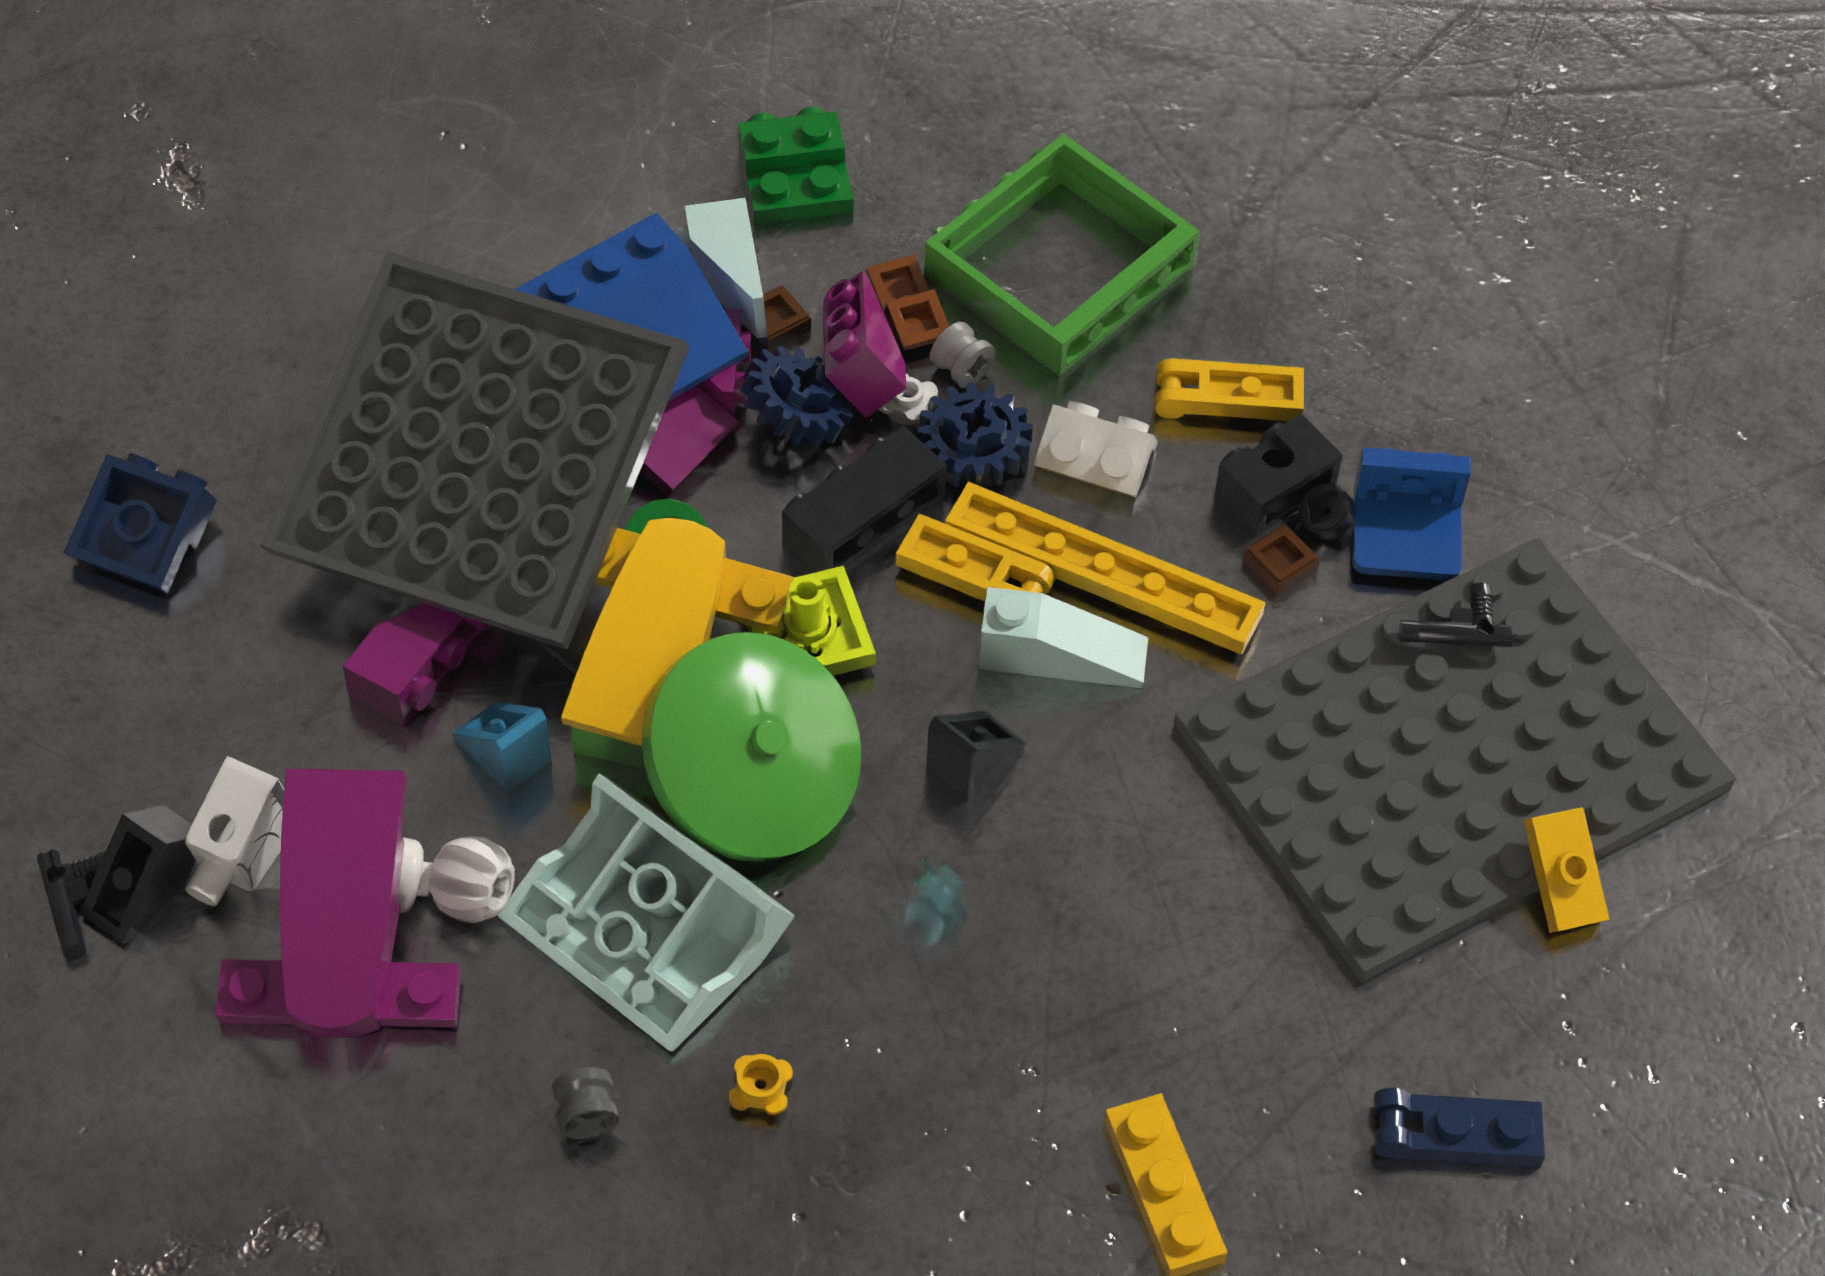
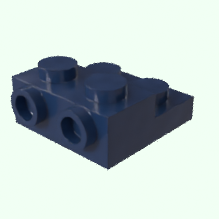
[63,453,217,594]

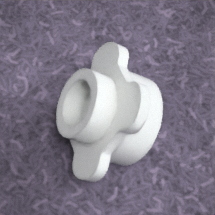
[879,373,938,425]

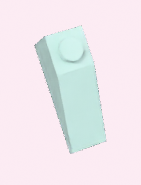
[677,198,768,338]
[978,587,1148,689]

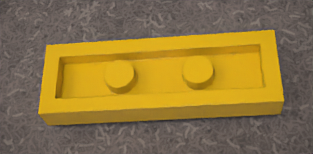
[1104,1093,1228,1276]

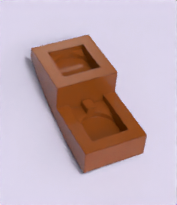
[866,254,949,352]

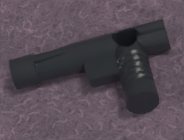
[1399,582,1513,647]
[37,849,106,958]

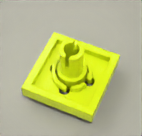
[747,566,876,676]

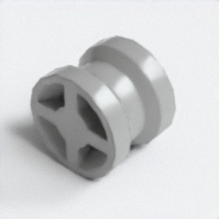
[930,321,996,388]

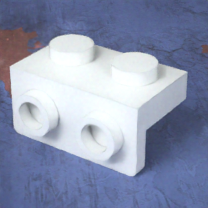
[1033,400,1158,498]

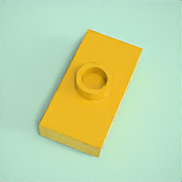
[1523,807,1610,933]

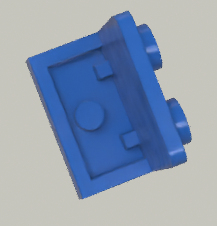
[1353,448,1471,581]

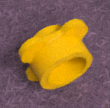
[729,1054,793,1115]

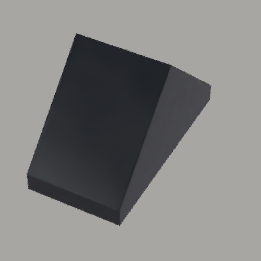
[926,711,1026,801]

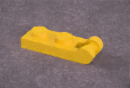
[1155,358,1304,421]
[895,513,1056,601]

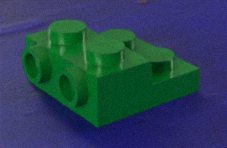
[738,106,854,225]

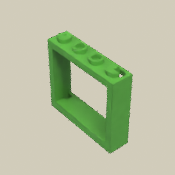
[924,133,1200,377]

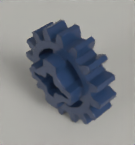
[740,346,854,447]
[917,383,1033,487]

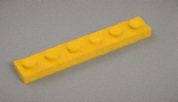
[945,482,1266,655]

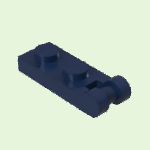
[1374,1088,1545,1167]

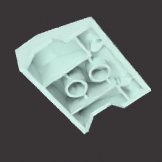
[497,774,795,1052]

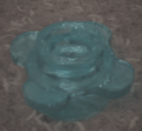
[913,858,968,915]

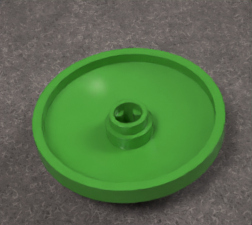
[642,632,861,862]

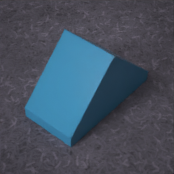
[452,702,551,793]

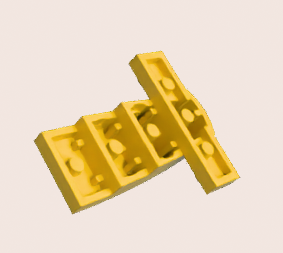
[561,518,793,746]

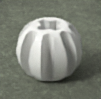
[429,835,515,923]

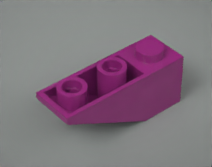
[823,270,907,418]
[342,603,491,726]

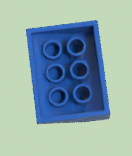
[515,212,748,401]

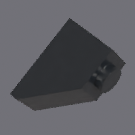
[79,805,196,944]

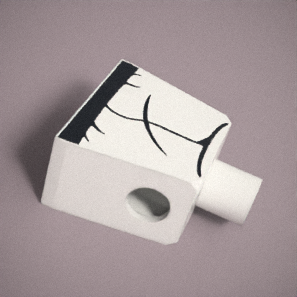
[185,756,284,906]

